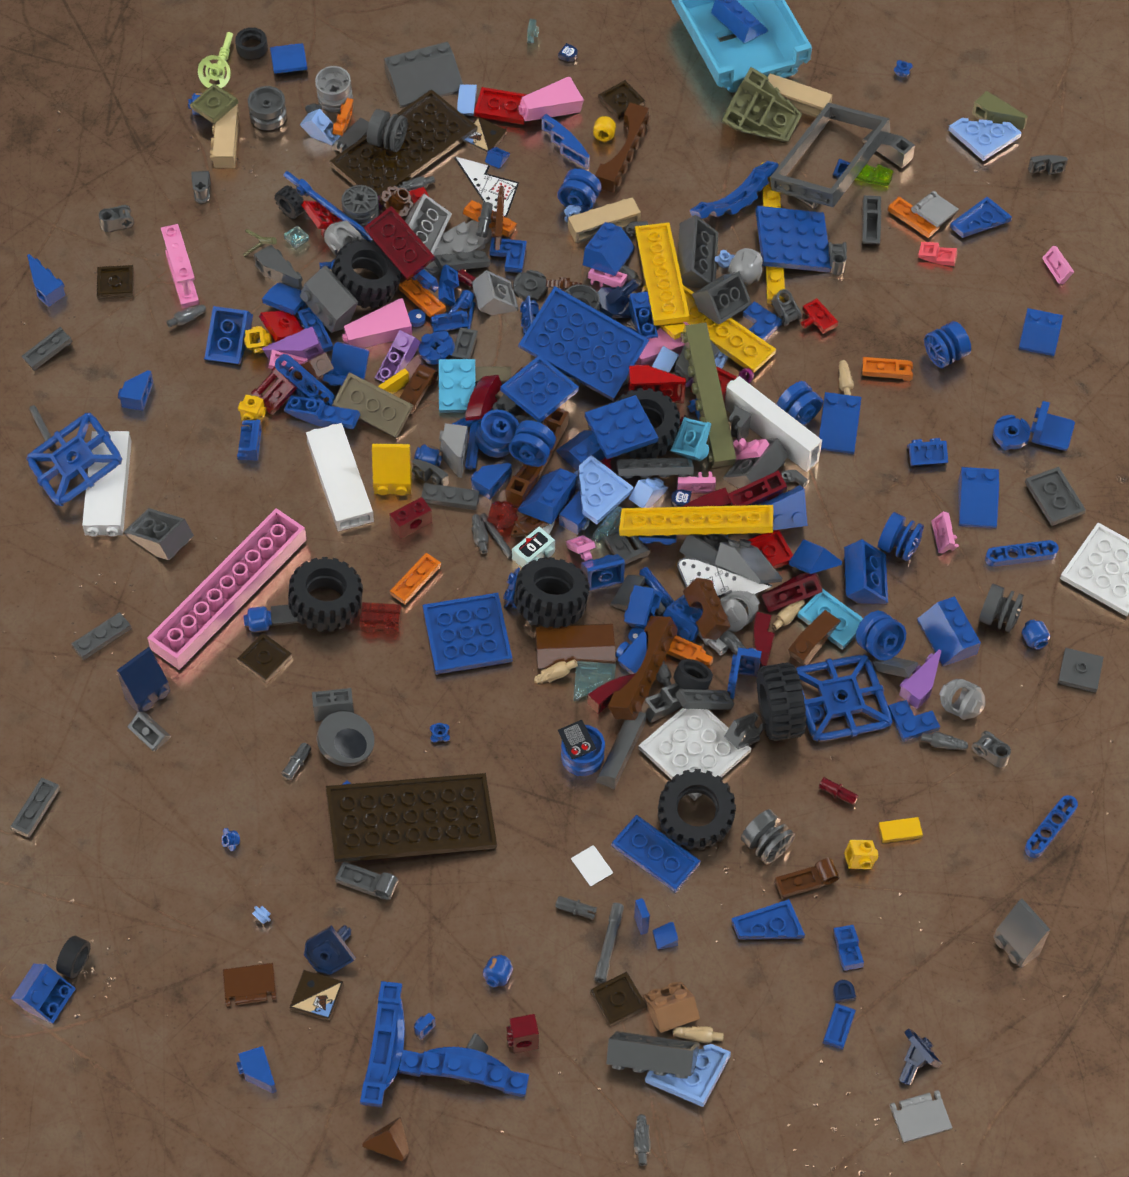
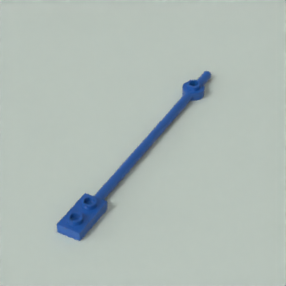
[284,171,439,293]

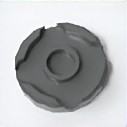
[513,270,548,301]

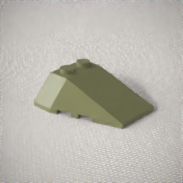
[721,67,802,142]

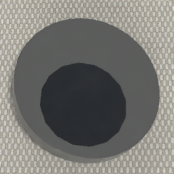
[316,711,375,766]

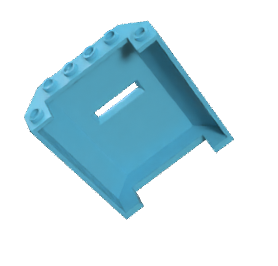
[672,0,812,93]

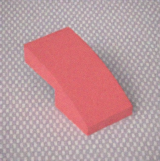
[918,242,958,266]

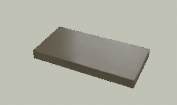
[332,372,414,438]

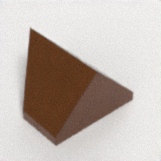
[362,1117,409,1161]

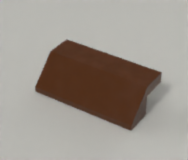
[536,623,616,669]

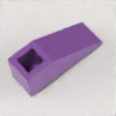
[262,327,324,359]
[375,330,421,382]
[899,649,941,709]

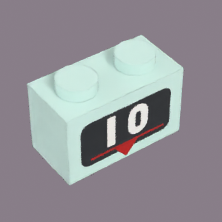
[512,527,555,567]

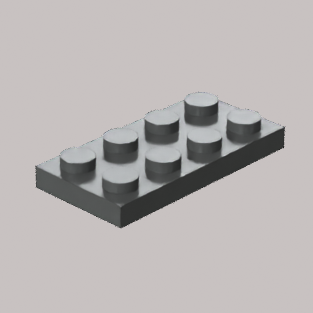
[617,458,694,478]

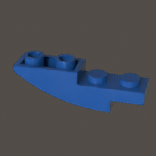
[284,395,360,429]

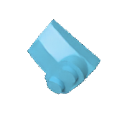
[671,417,711,461]

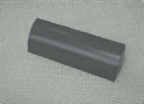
[596,712,646,789]

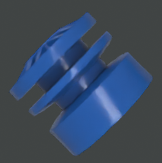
[924,321,971,368]
[877,512,924,561]

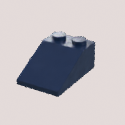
[117,647,170,712]

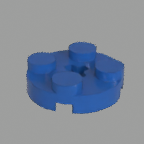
[418,331,455,364]
[993,415,1031,450]

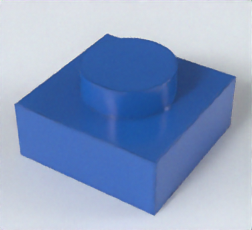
[414,1013,436,1040]

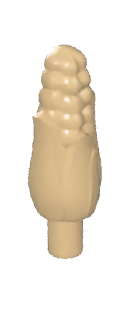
[839,360,854,395]
[771,600,805,631]
[534,659,578,684]
[673,1026,724,1044]

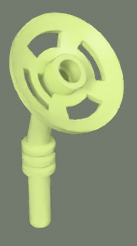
[198,32,233,88]

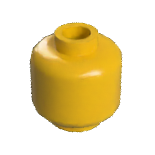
[593,116,616,142]

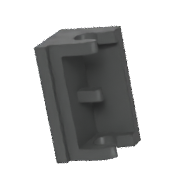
[729,405,751,442]
[312,688,354,721]
[724,712,765,749]

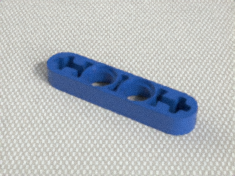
[275,354,335,406]
[985,540,1059,567]
[1025,795,1078,858]

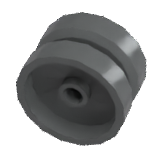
[248,86,287,130]

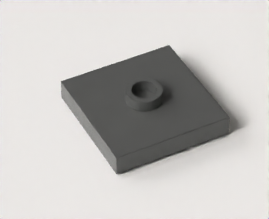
[1058,648,1104,693]

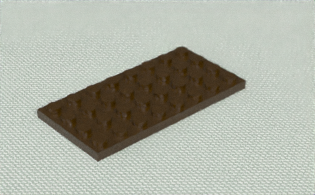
[329,89,478,196]
[325,773,497,863]

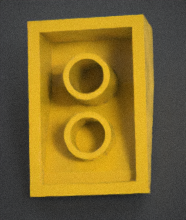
[372,444,412,496]

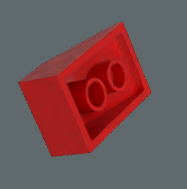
[628,365,686,403]

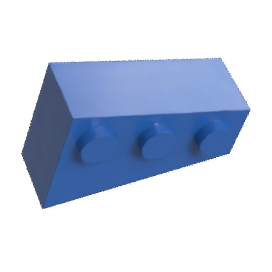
[758,485,808,530]

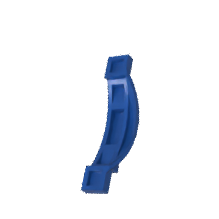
[689,161,779,219]
[360,981,405,1107]
[399,1047,529,1097]

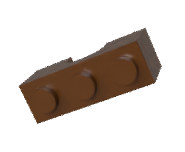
[683,578,731,640]

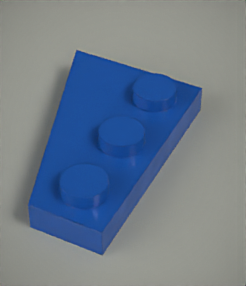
[950,197,1012,238]
[731,899,805,940]

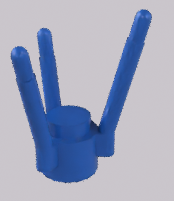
[447,290,476,329]

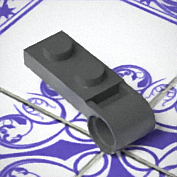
[335,862,399,900]

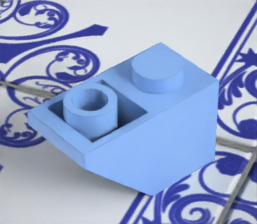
[300,109,341,145]
[629,477,669,508]

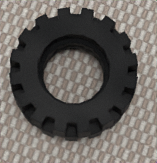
[274,185,305,219]

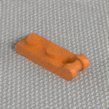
[862,357,913,381]

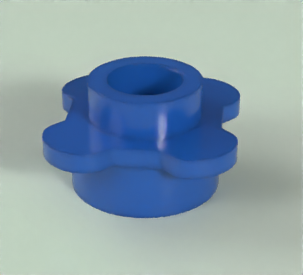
[894,60,913,77]
[430,723,450,743]
[221,828,240,851]

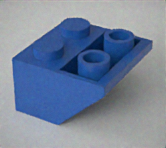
[11,964,76,1024]

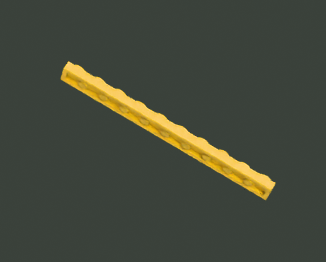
[761,163,785,304]

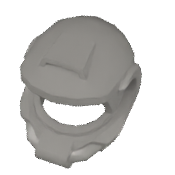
[324,220,364,255]
[728,248,763,286]
[720,591,760,632]
[939,679,986,720]

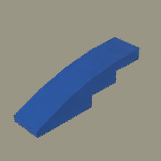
[542,114,590,170]

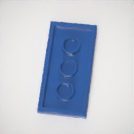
[611,814,701,893]

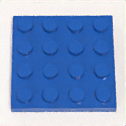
[755,206,831,272]
[422,593,513,675]

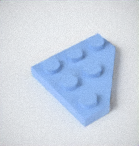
[948,118,1022,161]
[578,455,634,525]
[645,1044,731,1107]

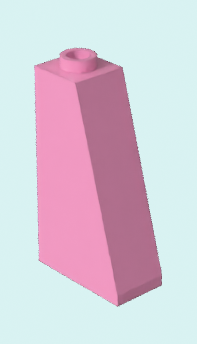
[518,77,584,121]
[342,298,412,348]
[634,322,689,366]

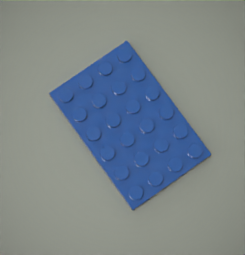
[518,286,649,401]

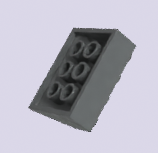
[384,42,463,108]

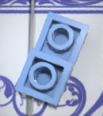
[457,84,477,116]
[652,346,679,373]

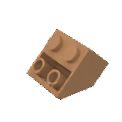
[643,982,700,1033]

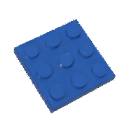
[500,355,579,423]
[585,395,659,459]

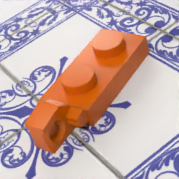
[333,98,354,136]
[667,635,713,668]

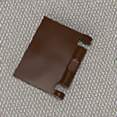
[223,963,277,1007]

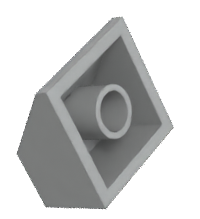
[472,270,519,315]
[439,423,468,478]

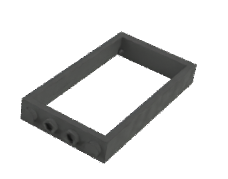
[770,103,890,208]

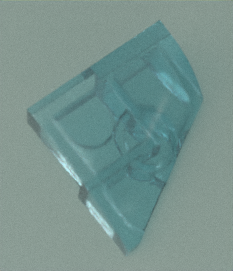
[592,506,622,543]
[573,661,616,701]

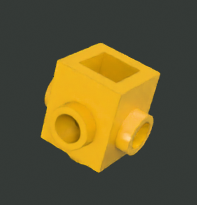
[244,326,272,354]
[238,395,266,422]
[844,840,878,869]

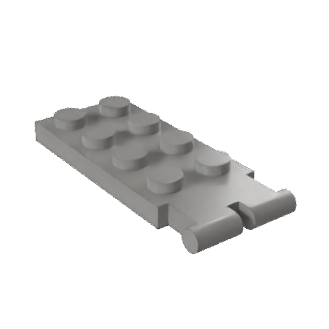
[424,220,492,277]

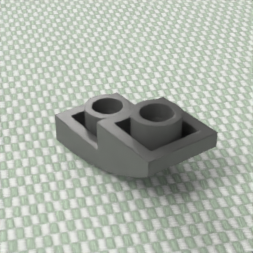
[1028,155,1068,175]
[411,459,449,486]

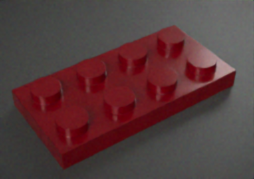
[363,206,436,281]

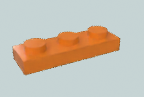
[887,197,940,238]
[463,200,517,237]
[399,278,446,318]
[390,553,441,605]

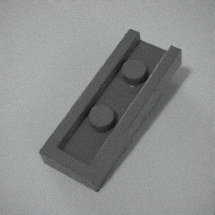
[332,117,369,153]
[22,327,72,370]

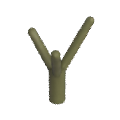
[243,229,277,256]

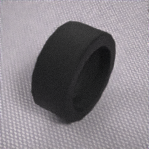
[235,27,268,59]
[673,659,713,690]
[56,936,91,978]

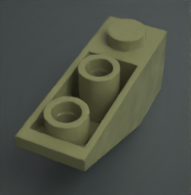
[972,91,1028,129]

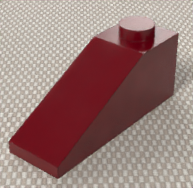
[728,470,787,506]
[762,572,823,612]

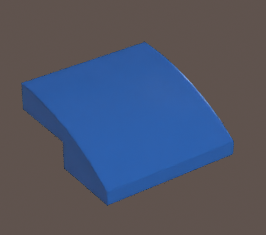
[270,43,308,74]
[262,282,306,315]

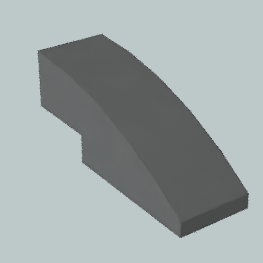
[862,195,881,244]
[641,683,683,723]

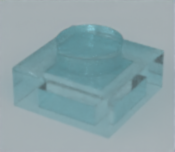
[527,19,539,44]
[284,225,309,249]

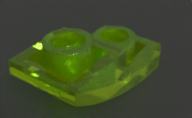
[855,164,894,185]

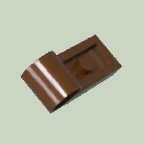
[399,363,438,415]
[775,858,840,899]

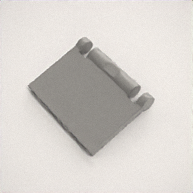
[911,191,959,228]
[890,1090,952,1143]

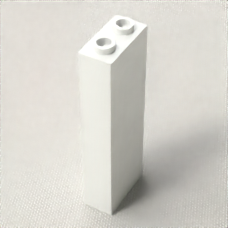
[725,376,822,472]
[306,423,374,531]
[82,431,131,537]

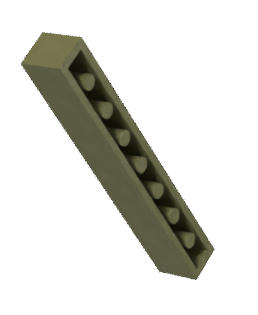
[681,323,736,468]

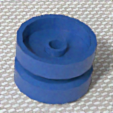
[558,169,601,213]
[776,381,823,426]
[475,409,519,458]
[509,420,556,467]
[856,610,907,661]
[561,725,605,776]

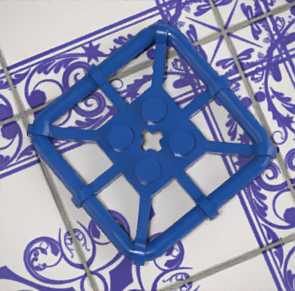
[26,413,123,506]
[796,654,893,742]

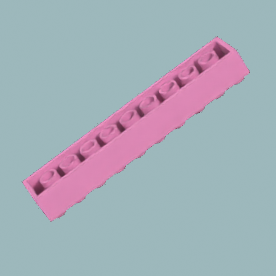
[147,508,307,670]

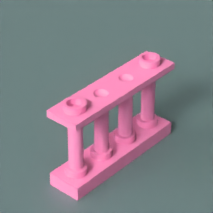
[161,224,199,308]

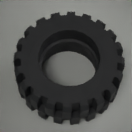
[331,239,402,309]
[615,388,680,459]
[288,557,363,632]
[514,557,590,628]
[756,662,806,741]
[658,769,736,850]

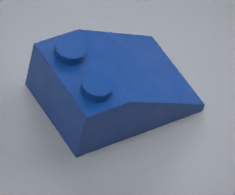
[204,306,253,365]
[819,392,861,454]
[958,467,999,529]

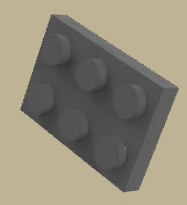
[1025,467,1086,526]

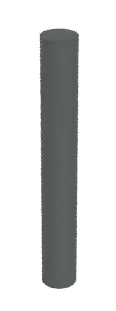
[29,405,57,451]
[480,513,512,559]

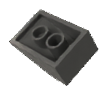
[123,508,194,560]
[715,539,783,584]
[993,899,1050,968]

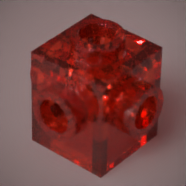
[487,501,518,530]

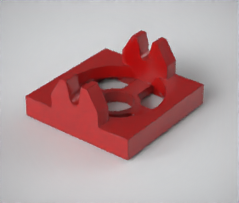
[302,200,342,237]

